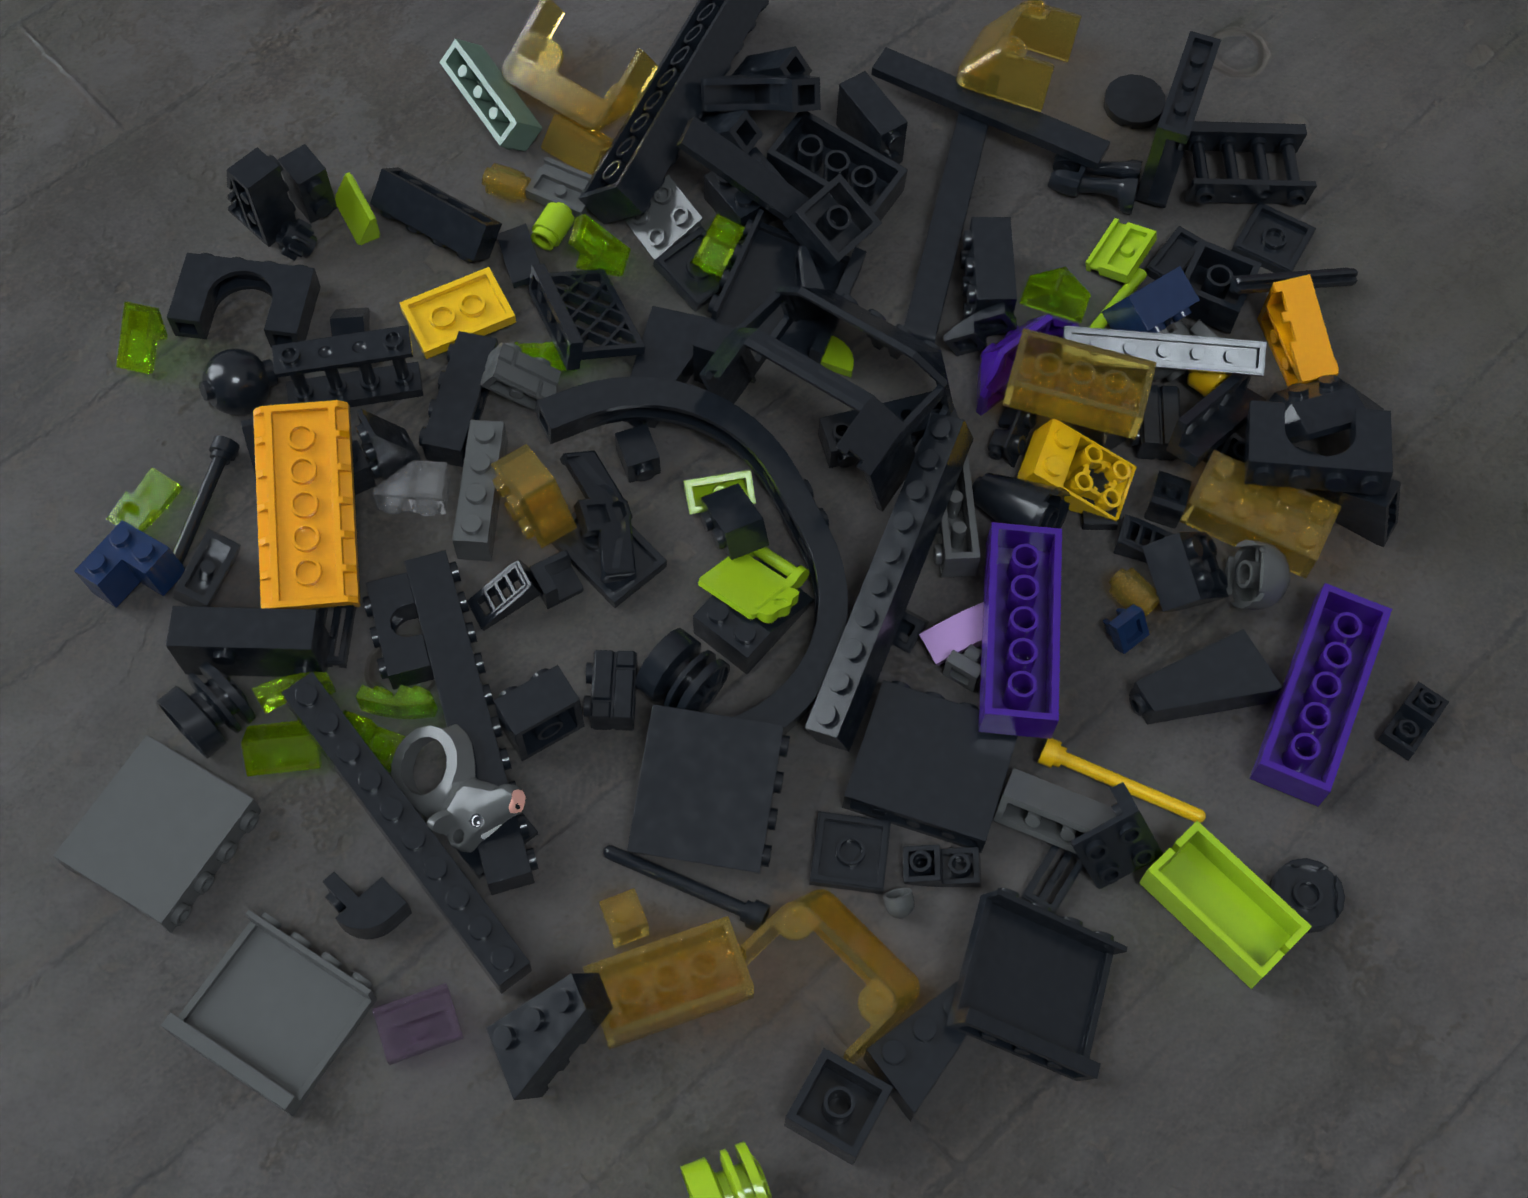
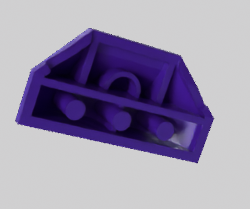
[976,314,1080,416]

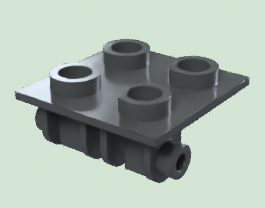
[624,174,703,260]

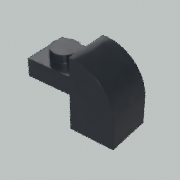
[323,872,412,939]

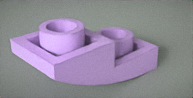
[919,602,984,666]

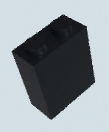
[836,71,908,164]

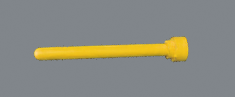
[1037,738,1206,823]

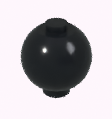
[199,348,278,415]

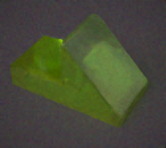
[568,214,631,277]
[116,301,168,374]

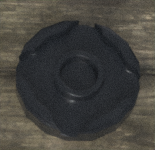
[1104,74,1166,129]
[1269,858,1345,933]

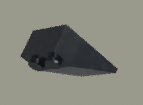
[693,559,814,674]

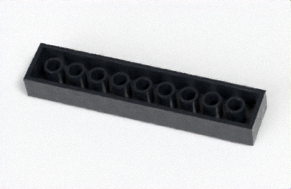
[578,0,769,224]

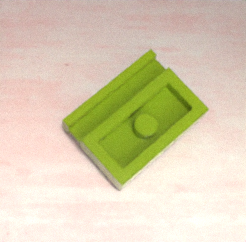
[1085,218,1157,284]

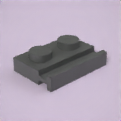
[525,157,592,220]

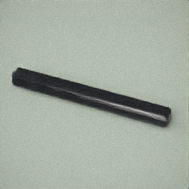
[1229,268,1358,294]

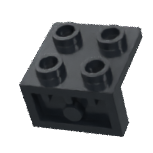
[1071,782,1163,889]

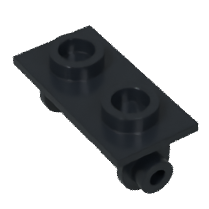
[988,394,1037,468]

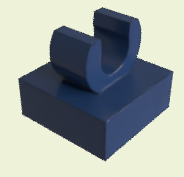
[1103,604,1150,654]

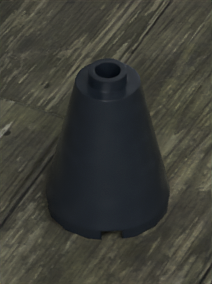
[972,473,1070,529]

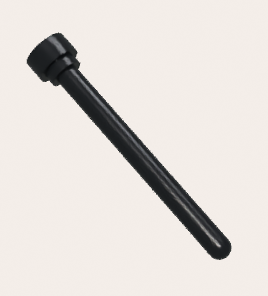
[173,435,240,565]
[603,845,771,933]

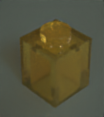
[599,888,650,948]

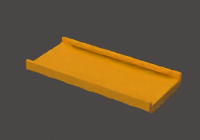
[253,400,361,609]

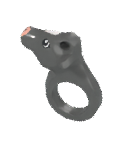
[391,724,526,853]

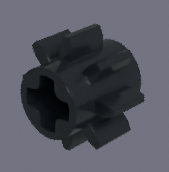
[276,218,317,261]

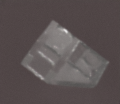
[373,460,451,516]

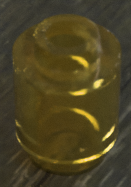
[482,163,531,203]
[1109,568,1160,617]

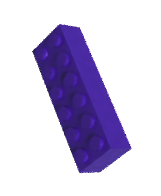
[979,522,1062,739]
[1249,583,1392,807]

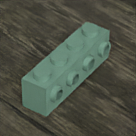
[439,39,543,151]

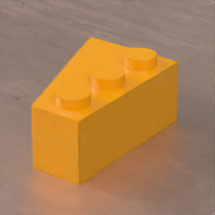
[1257,274,1339,387]

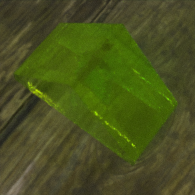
[1020,266,1091,323]

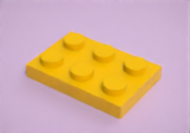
[399,267,516,359]

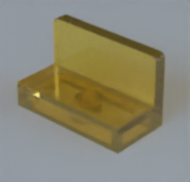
[541,114,614,175]

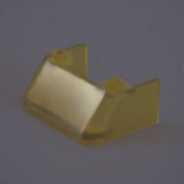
[502,0,658,131]
[956,0,1082,112]
[740,889,920,1064]

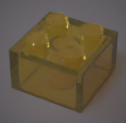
[491,444,577,549]

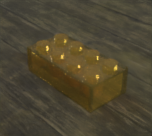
[1003,328,1157,440]
[1180,450,1342,579]
[582,916,754,1050]

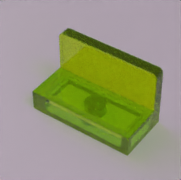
[241,721,322,776]

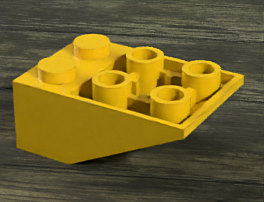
[1017,418,1137,521]

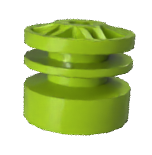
[680,1141,772,1198]

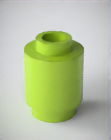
[531,202,575,250]

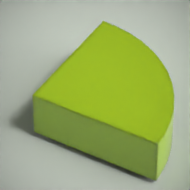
[821,336,854,378]

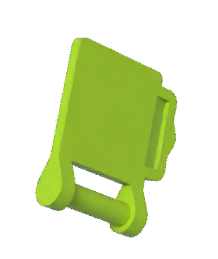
[698,547,809,624]

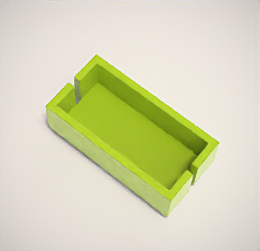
[1139,821,1312,989]

